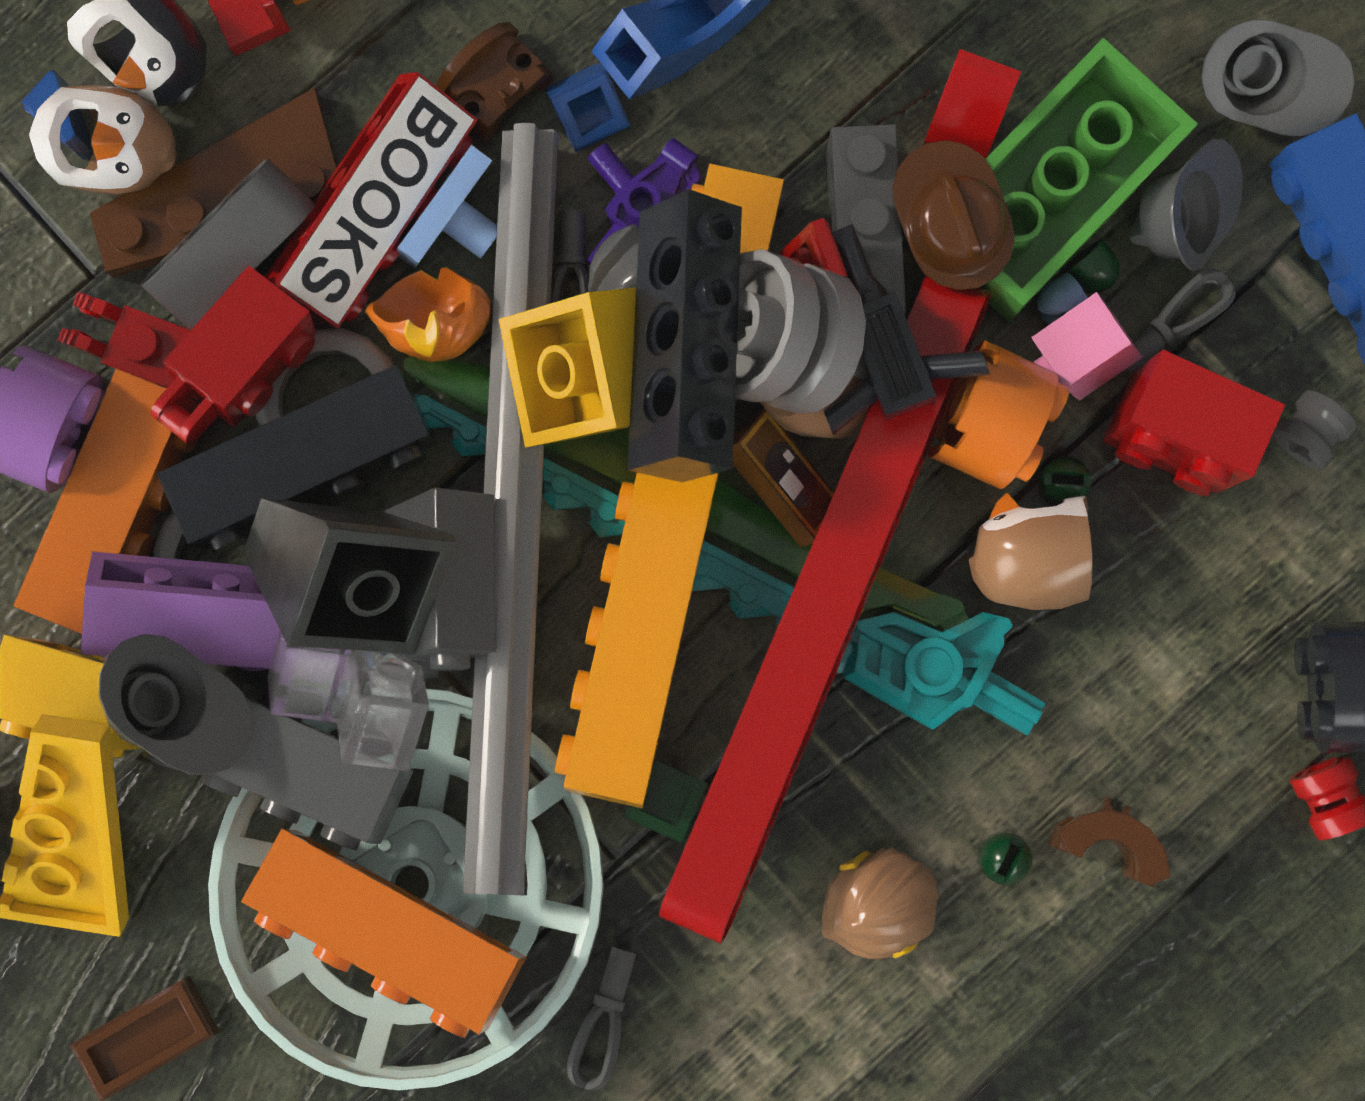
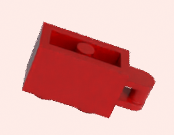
[151,265,317,444]

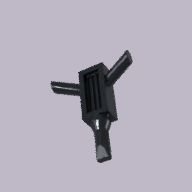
[824,224,990,435]

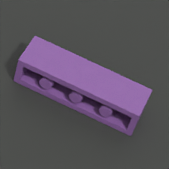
[81,551,355,676]

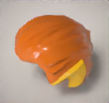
[365,266,492,362]

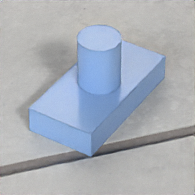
[396,145,497,269]

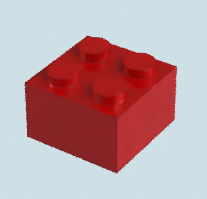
[1101,349,1285,496]

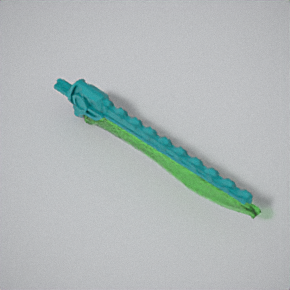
[403,356,1046,736]

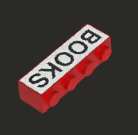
[264,72,478,329]

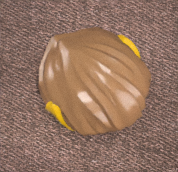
[822,847,939,959]

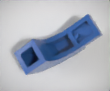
[592,0,771,99]

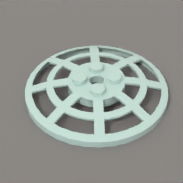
[208,687,604,1090]

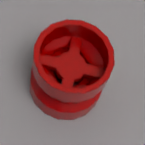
[1289,755,1365,840]

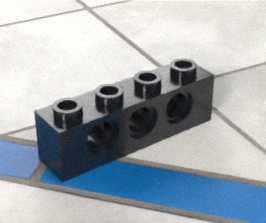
[628,189,742,482]

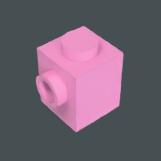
[1031,292,1143,401]

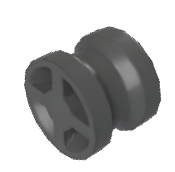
[1272,390,1357,470]

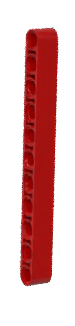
[659,276,991,944]

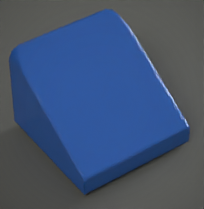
[544,63,631,152]
[21,70,93,160]

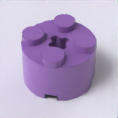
[0,345,106,493]

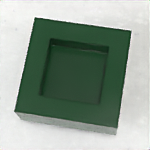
[623,759,708,843]

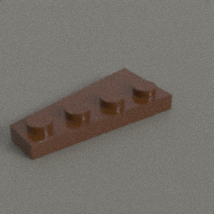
[90,88,338,277]

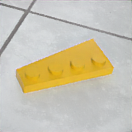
[0,714,129,937]

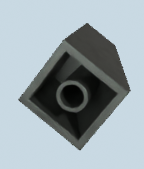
[243,498,457,654]

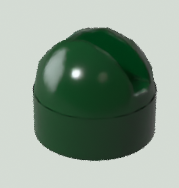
[1063,239,1120,294]
[1038,456,1092,506]
[978,832,1032,885]

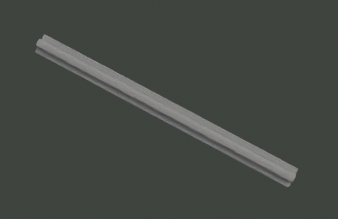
[463,123,558,896]

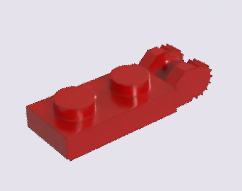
[57,292,201,403]

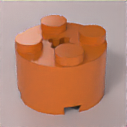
[928,340,1069,489]

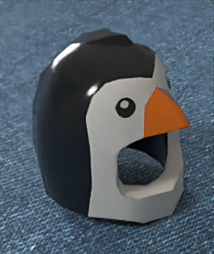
[67,0,207,106]

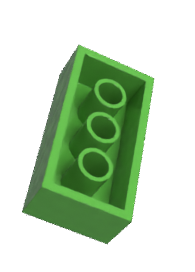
[981,37,1198,323]

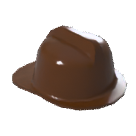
[892,140,1015,290]

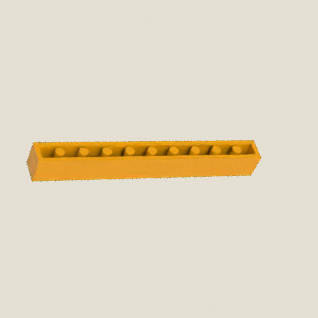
[555,163,784,809]

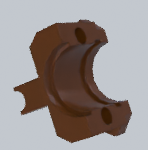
[435,22,553,144]
[1048,797,1170,888]

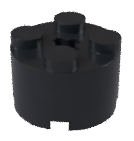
[1294,621,1365,753]

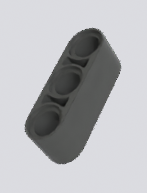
[141,158,316,330]

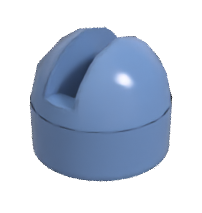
[1037,273,1087,325]

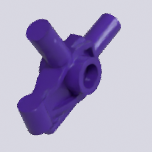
[586,137,702,265]

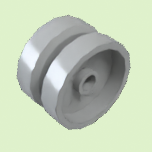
[735,249,866,414]

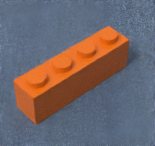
[13,369,200,634]
[241,829,527,1038]

